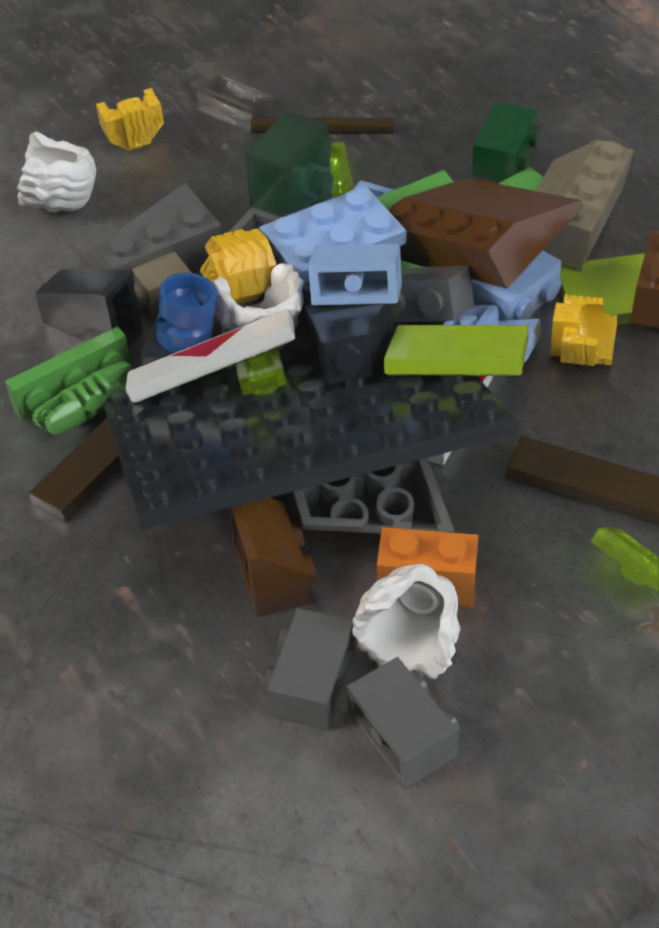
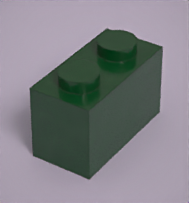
[472,102,542,181]

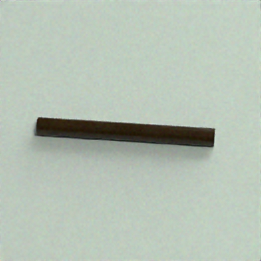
[250,117,394,133]

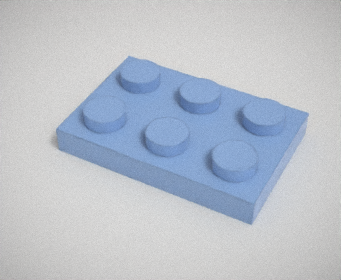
[259,186,406,285]

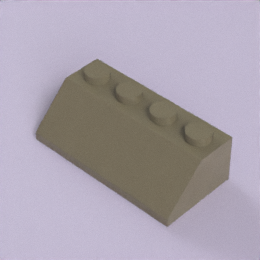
[536,139,634,270]

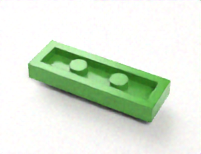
[5,327,132,420]

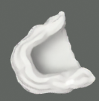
[17,132,96,213]
[212,263,304,358]
[352,564,461,679]

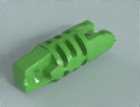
[32,361,133,435]

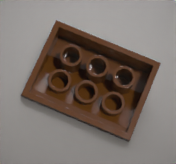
[389,178,583,289]

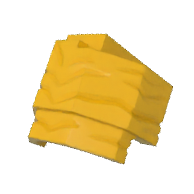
[96,88,164,151]
[200,228,277,305]
[550,294,617,366]

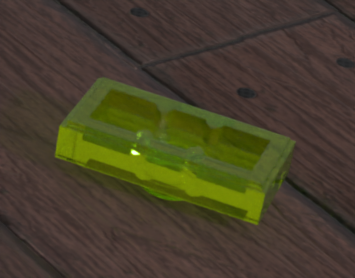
[591,527,659,592]

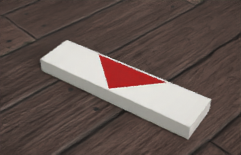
[126,308,295,403]

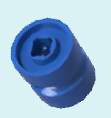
[156,273,217,353]

